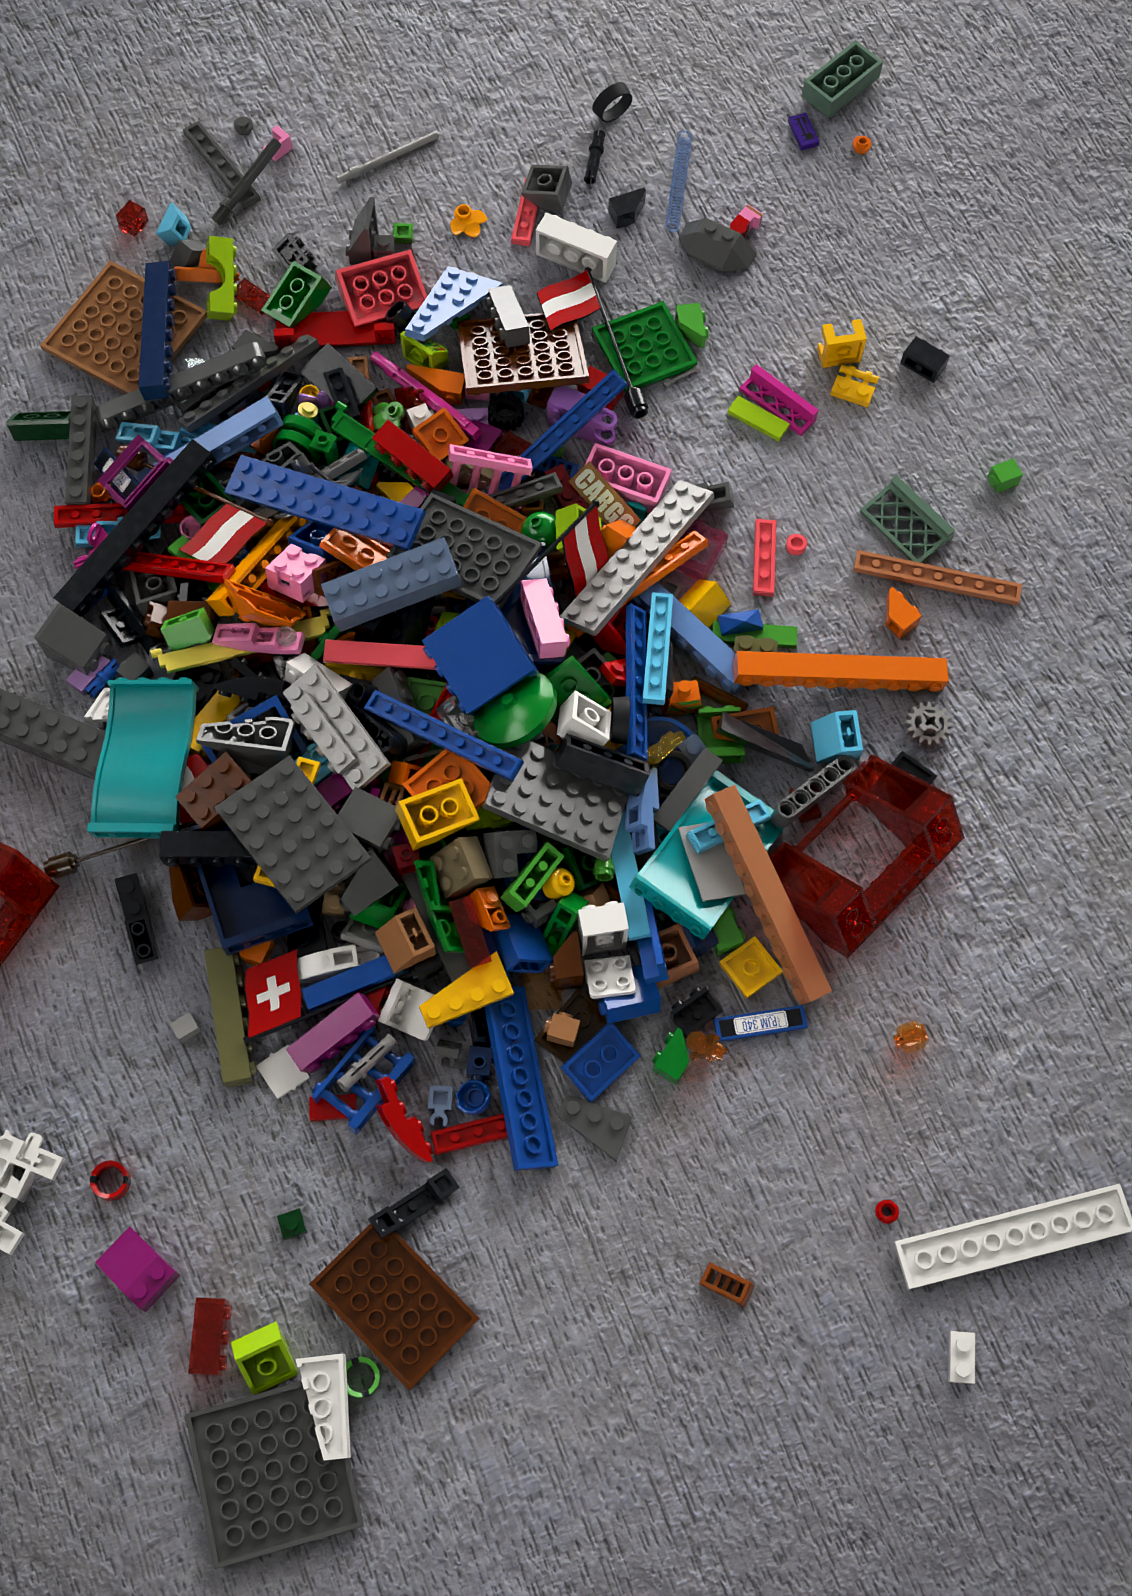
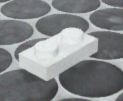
[948,1331,975,1384]

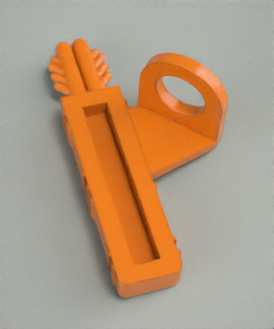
[174,248,240,284]

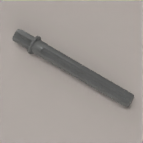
[212,138,281,225]

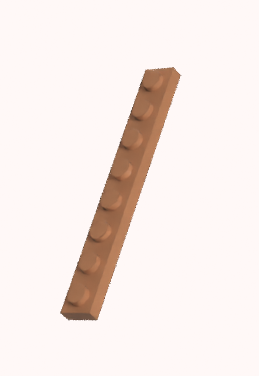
[853,550,1022,606]

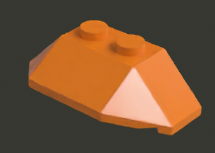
[224,579,306,629]

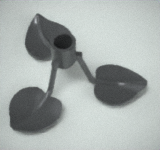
[273,453,363,518]

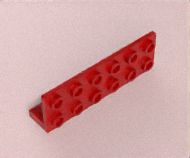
[274,311,396,350]

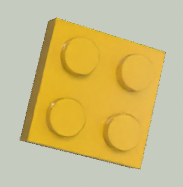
[719,936,783,999]

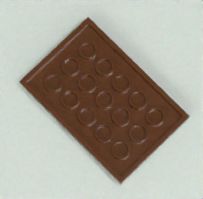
[309,1224,480,1391]

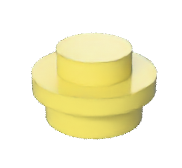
[298,402,318,420]

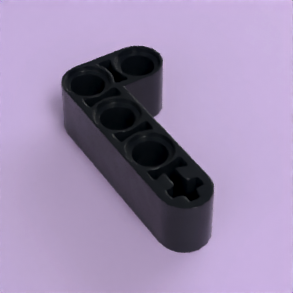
[344,681,408,756]

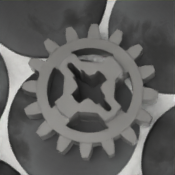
[904,702,953,749]

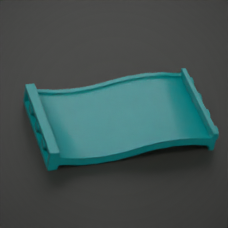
[87,677,199,839]
[629,770,784,940]

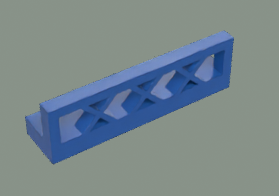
[637,898,669,985]

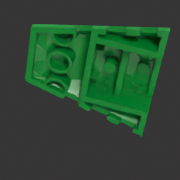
[414,860,482,953]

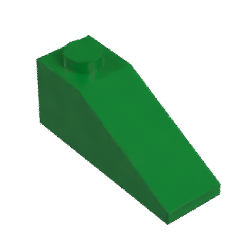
[543,892,589,958]

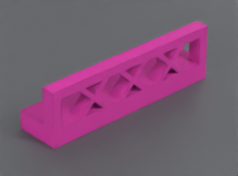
[739,364,819,436]

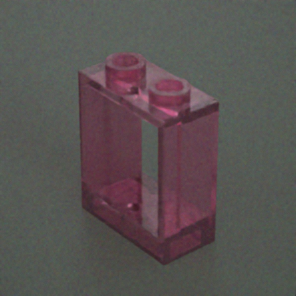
[674,520,728,581]

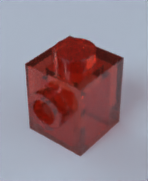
[115,200,149,237]

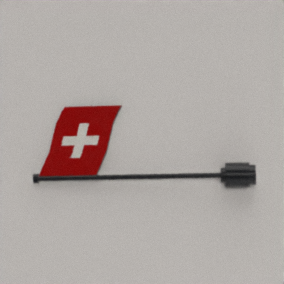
[243,949,444,1046]

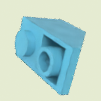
[156,203,191,246]

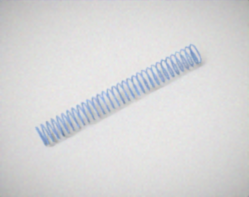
[665,130,692,231]

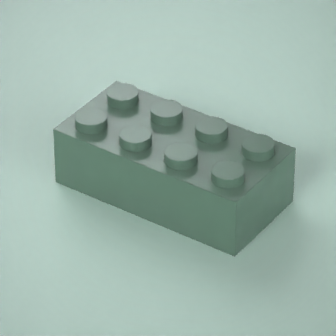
[802,40,883,118]

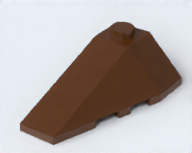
[169,830,212,921]

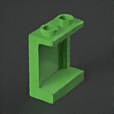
[696,705,745,764]

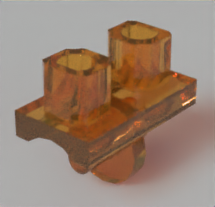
[686,1031,727,1063]

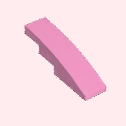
[212,623,305,654]

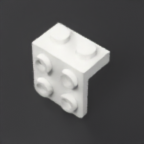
[584,955,635,999]
[378,978,434,1041]

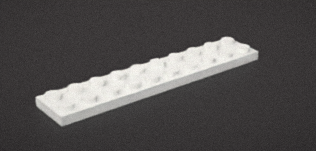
[893,1184,1132,1290]

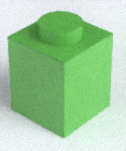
[987,458,1023,493]

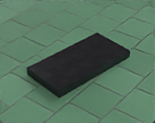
[300,343,379,410]

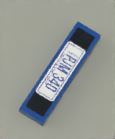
[713,1005,808,1043]

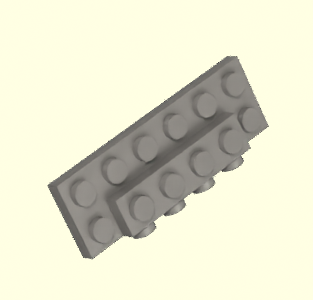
[283,664,391,790]

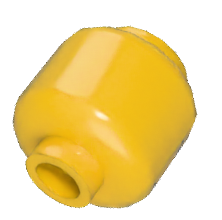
[542,868,575,901]

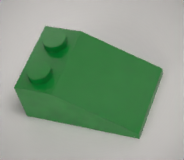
[261,261,332,328]

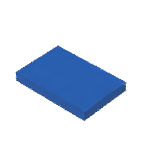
[560,1023,641,1102]

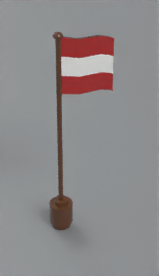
[116,445,273,564]

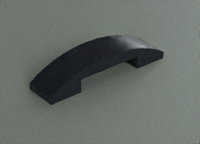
[368,1168,460,1239]

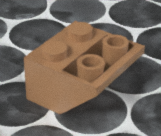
[375,907,436,974]

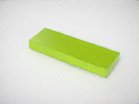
[727,396,790,442]

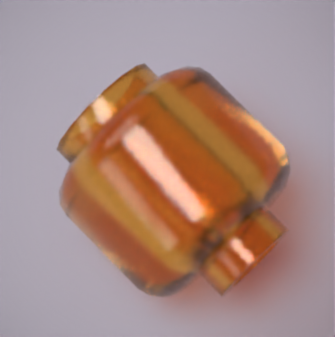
[893,1020,929,1053]

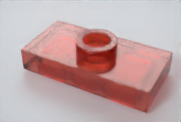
[235,278,270,315]

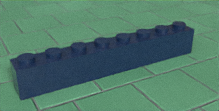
[138,261,177,401]

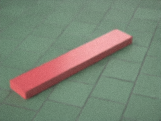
[323,640,437,670]

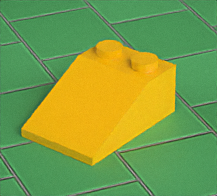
[395,778,480,851]

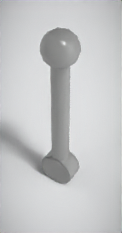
[664,364,701,387]

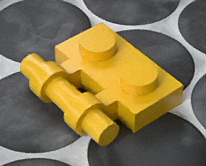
[830,364,879,408]

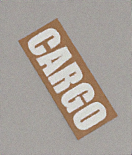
[568,461,641,526]

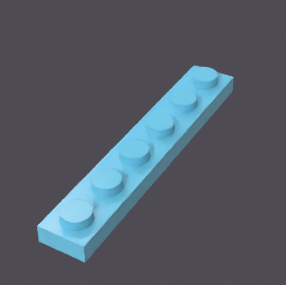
[642,592,673,705]

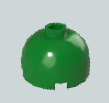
[520,512,556,553]

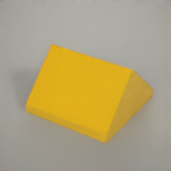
[678,579,731,628]

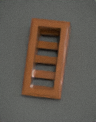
[699,1262,755,1308]

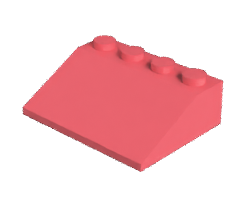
[335,249,427,327]

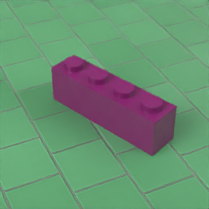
[286,992,380,1073]

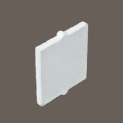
[256,1045,310,1099]

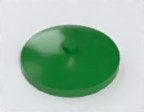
[474,673,557,749]

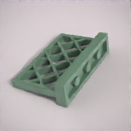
[860,475,955,563]

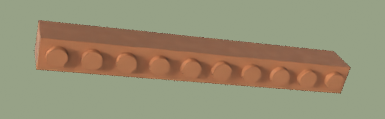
[704,785,832,1005]

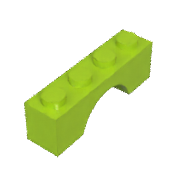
[206,236,237,321]

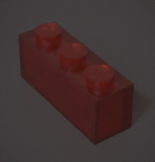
[188,1297,232,1376]

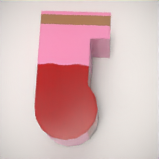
[730,204,763,238]

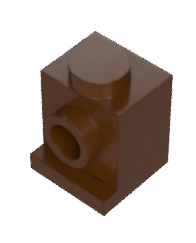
[143,601,168,639]

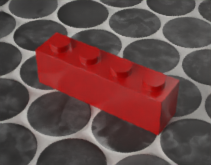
[372,420,454,493]

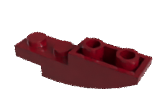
[544,464,588,509]

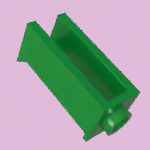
[309,430,339,467]

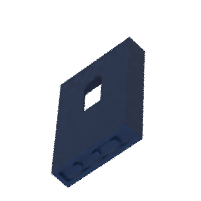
[185,823,314,956]

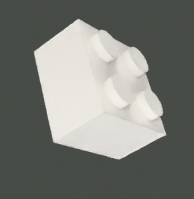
[557,690,611,746]

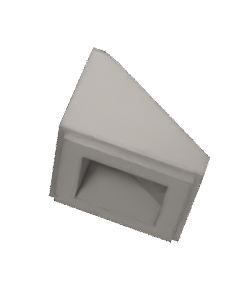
[170,1012,201,1044]

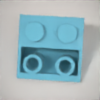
[810,710,863,764]

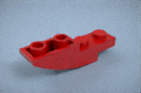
[375,1076,433,1162]

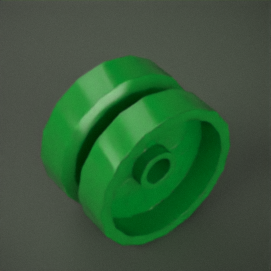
[272,414,323,463]

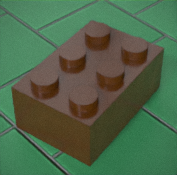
[175,752,253,831]

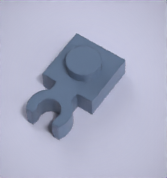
[428,1086,453,1128]

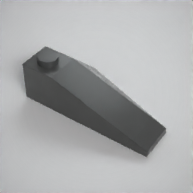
[129,542,178,620]
[196,717,295,768]

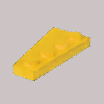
[419,951,514,1029]

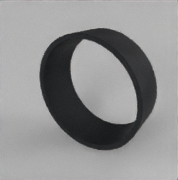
[592,82,632,122]
[609,696,630,745]

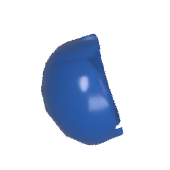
[456,1080,491,1115]

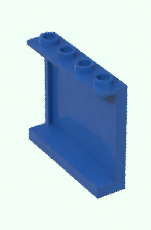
[422,595,539,717]

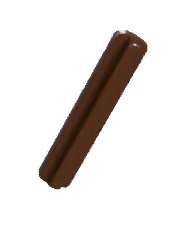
[691,676,748,712]

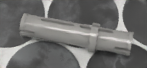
[337,1034,398,1092]

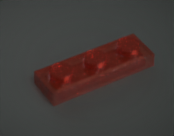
[448,895,492,969]

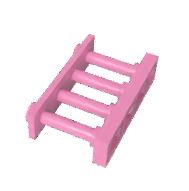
[448,444,533,513]

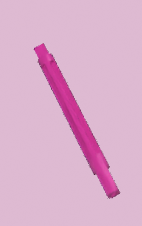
[370,351,482,441]

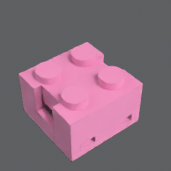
[265,544,328,603]

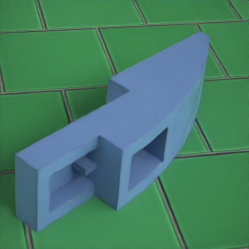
[625,768,659,855]

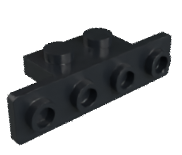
[99,583,158,655]

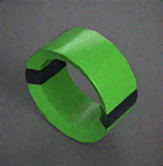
[346,1357,381,1399]

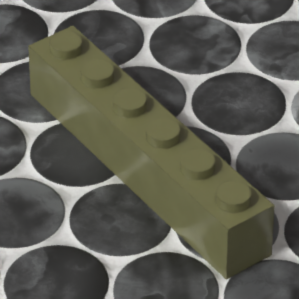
[204,947,257,1088]

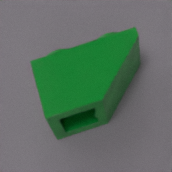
[652,1028,689,1085]

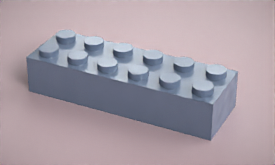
[321,537,463,632]

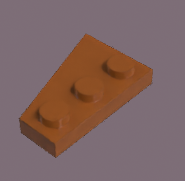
[710,706,779,743]

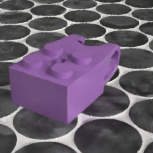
[547,386,617,446]

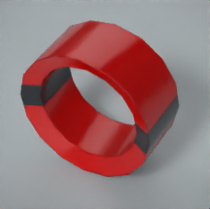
[90,1160,131,1201]

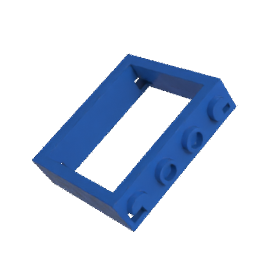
[202,695,307,763]

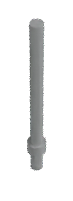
[336,131,439,184]

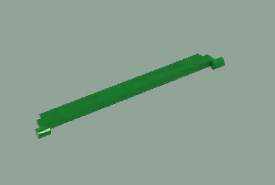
[331,401,473,507]

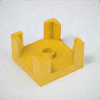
[817,319,867,368]

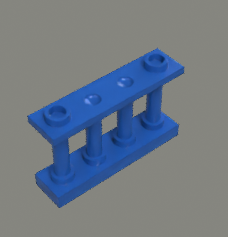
[312,1026,415,1135]

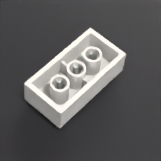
[536,213,617,283]

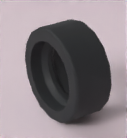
[650,750,692,792]

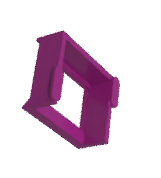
[97,434,173,511]

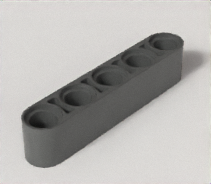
[771,755,855,828]

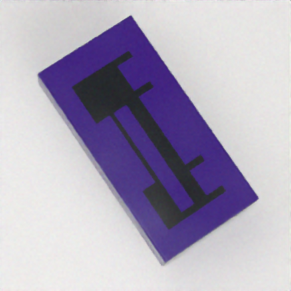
[788,113,819,150]

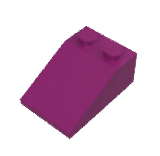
[95,1226,181,1312]

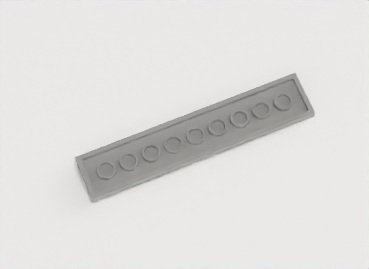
[560,480,714,636]

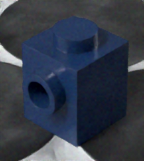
[466,1046,493,1083]

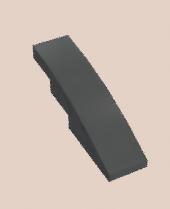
[653,748,723,833]

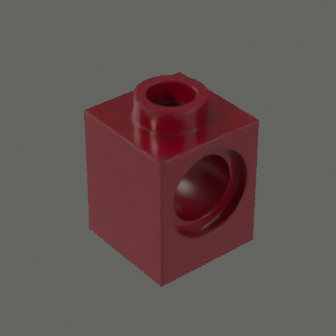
[392,842,420,876]

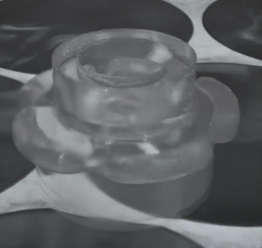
[276,626,297,647]

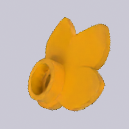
[450,204,487,238]

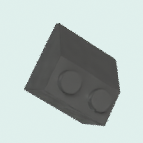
[521,164,572,212]

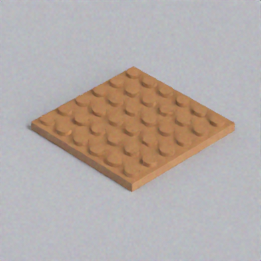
[40,261,207,394]

